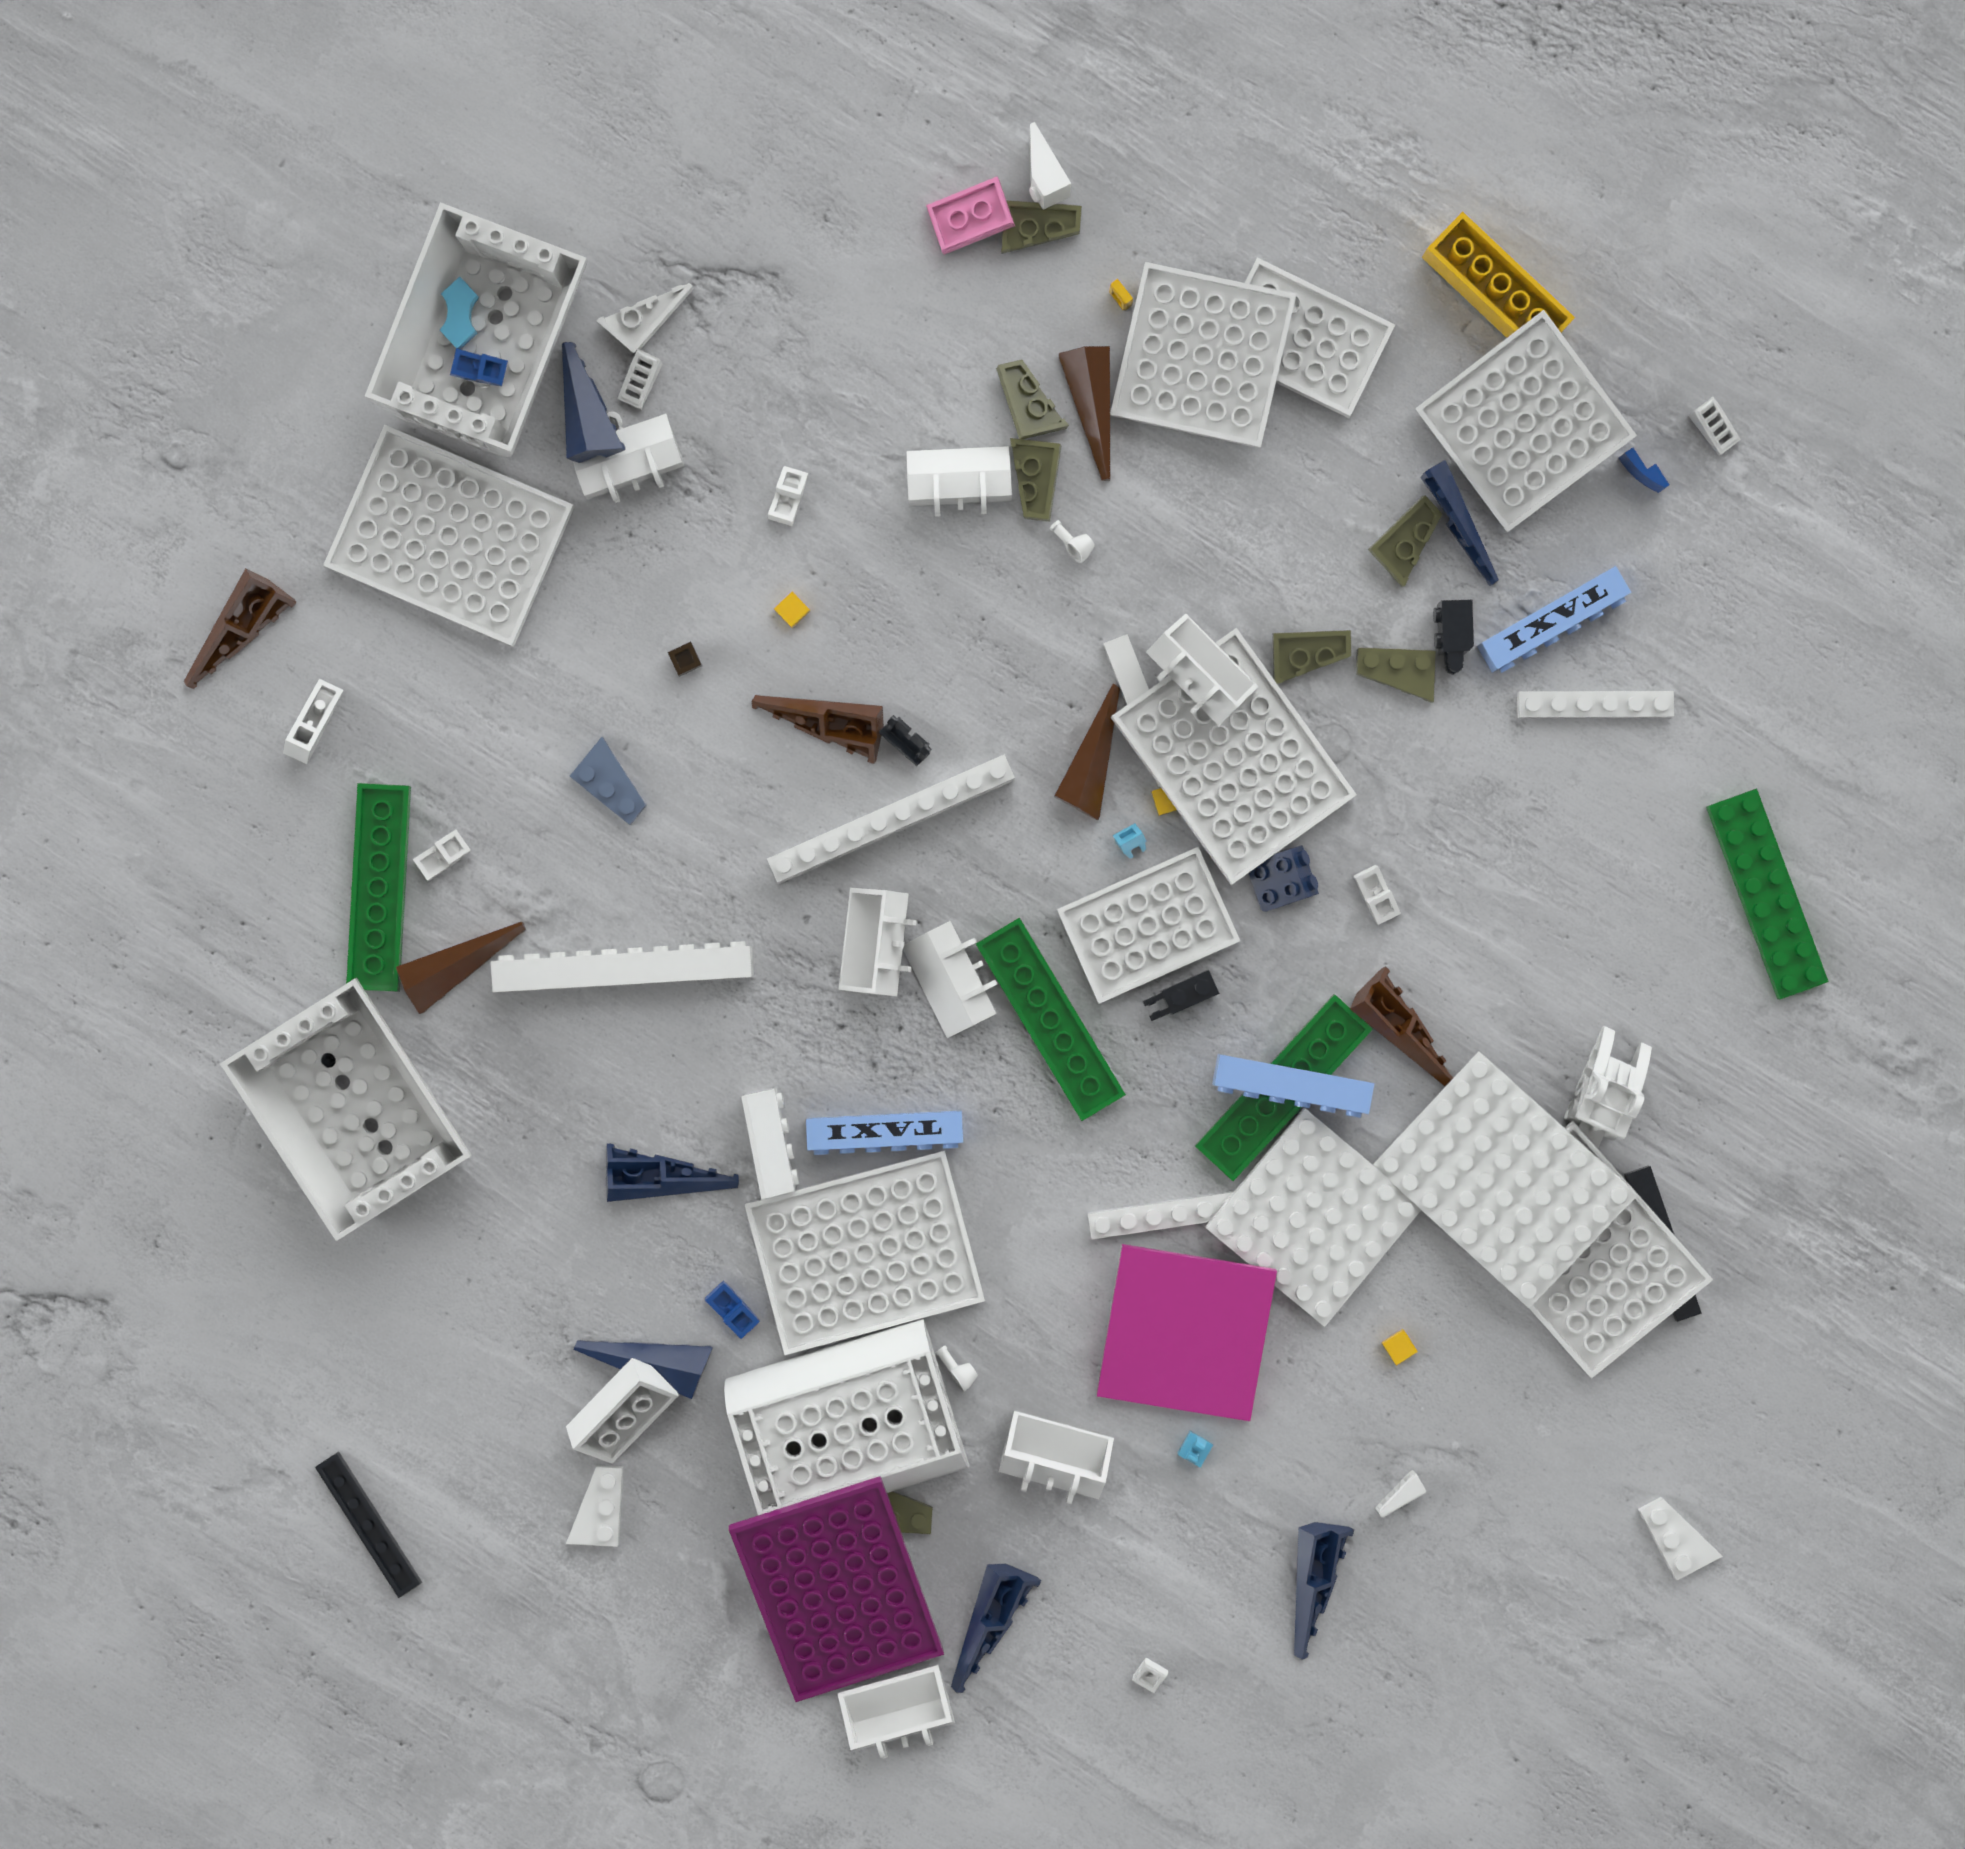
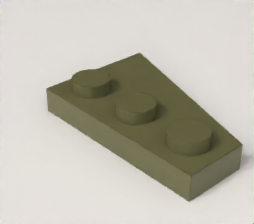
[1001,200,1082,254]
[996,359,1069,440]
[1010,438,1061,522]
[1368,495,1442,587]
[1272,630,1351,684]
[1356,648,1436,703]
[887,1491,933,1534]

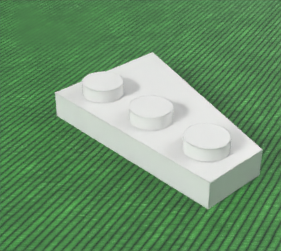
[566,1465,623,1547]

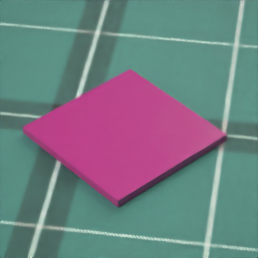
[1097,1244,1277,1421]

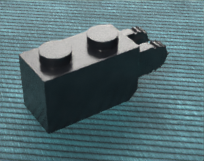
[1433,599,1474,675]
[1143,970,1220,1021]

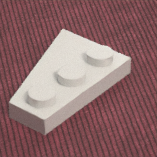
[1638,1497,1723,1580]

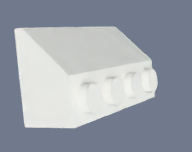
[741,1088,800,1199]
[566,1358,679,1463]

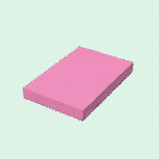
[926,176,1015,255]

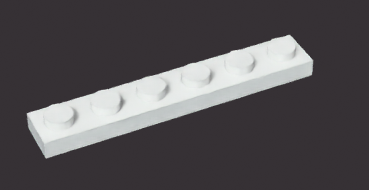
[1517,691,1674,718]
[1087,1191,1234,1240]

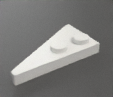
[597,283,694,355]

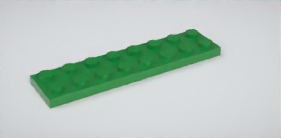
[346,783,411,992]
[1706,788,1829,1000]
[976,917,1126,1121]
[1194,994,1373,1181]

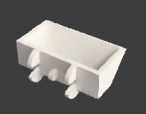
[573,414,685,503]
[907,446,1012,517]
[1146,614,1258,726]
[839,888,917,996]
[903,921,997,1038]
[998,1411,1114,1504]
[838,1665,955,1759]

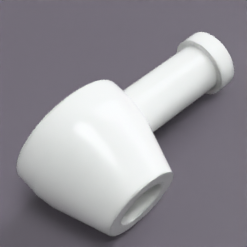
[1050,520,1095,563]
[935,1345,978,1392]

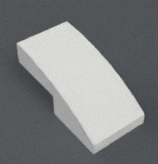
[768,466,808,526]
[413,830,471,882]
[1353,865,1401,925]

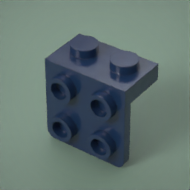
[1249,845,1319,912]

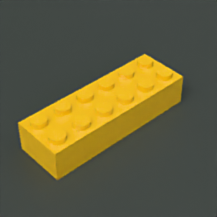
[1422,211,1575,338]

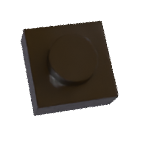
[667,641,703,677]

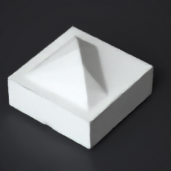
[1132,1658,1168,1693]

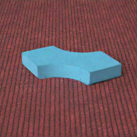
[440,277,479,349]

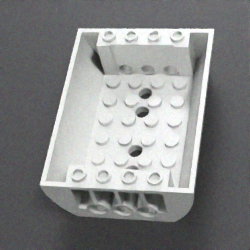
[365,202,587,457]
[220,978,471,1241]
[724,1318,969,1515]

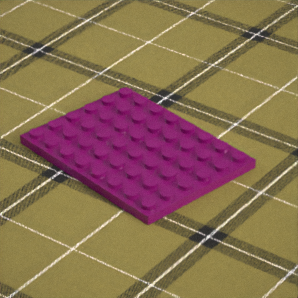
[729,1476,944,1702]

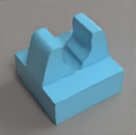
[1113,823,1147,859]
[1177,1431,1213,1468]

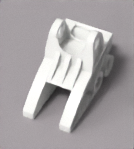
[1564,1026,1652,1149]

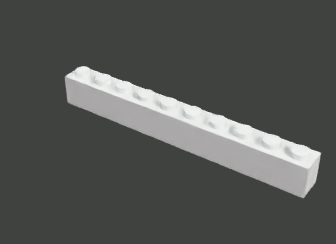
[767,754,1015,884]
[491,941,754,992]

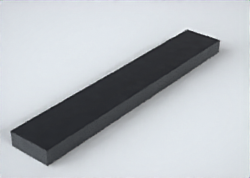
[1624,1165,1702,1322]
[315,1451,422,1598]

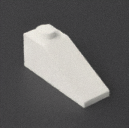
[1029,122,1071,210]
[283,679,343,764]

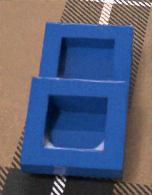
[450,348,508,386]
[1618,447,1670,493]
[705,1280,760,1339]

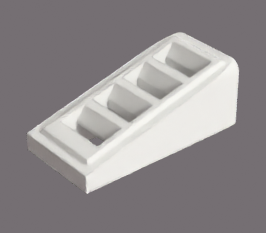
[617,349,663,410]
[1688,397,1741,456]
[1375,1470,1426,1518]

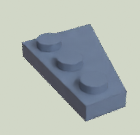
[570,737,647,825]

